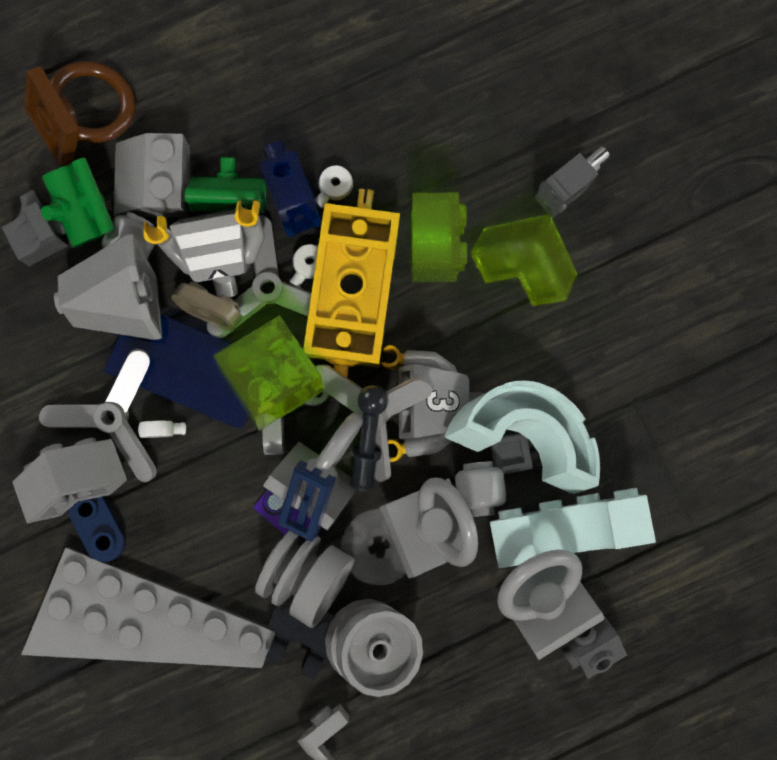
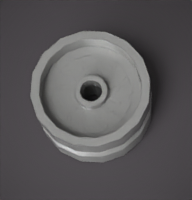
[325,599,423,697]

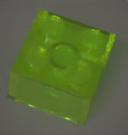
[411,192,467,282]
[213,315,324,431]

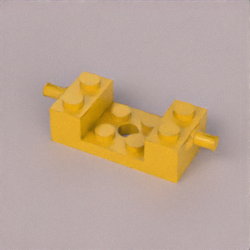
[303,189,400,378]

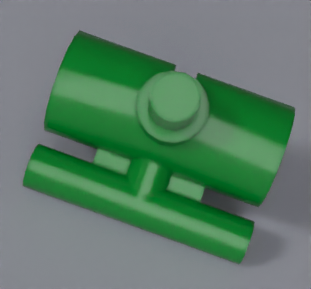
[41,158,115,248]
[185,158,266,214]

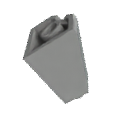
[54,234,162,340]

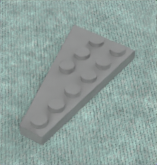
[21,547,276,668]

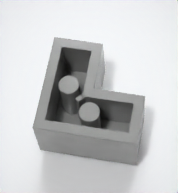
[12,438,127,523]

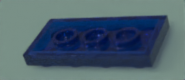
[104,315,270,430]

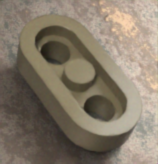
[172,282,242,331]

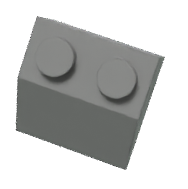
[113,133,190,218]

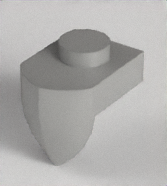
[297,704,349,760]

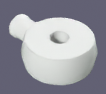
[314,166,353,208]
[289,244,318,288]
[138,421,186,438]

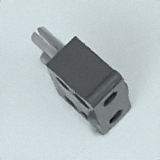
[534,147,609,218]

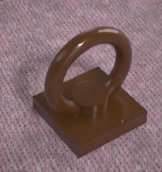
[23,61,135,168]

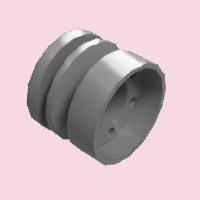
[255,530,355,628]

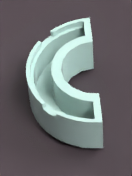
[445,381,600,494]
[490,488,656,568]

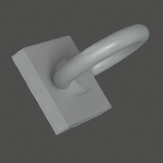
[263,413,363,530]
[380,477,478,578]
[497,549,604,660]

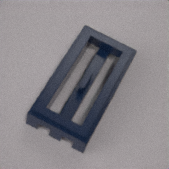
[278,460,336,541]

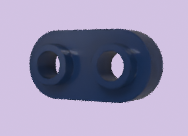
[68,496,126,562]

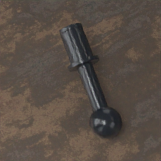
[351,385,389,491]

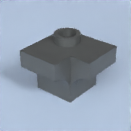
[1,190,68,266]

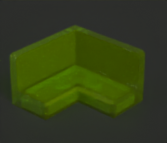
[471,214,577,306]

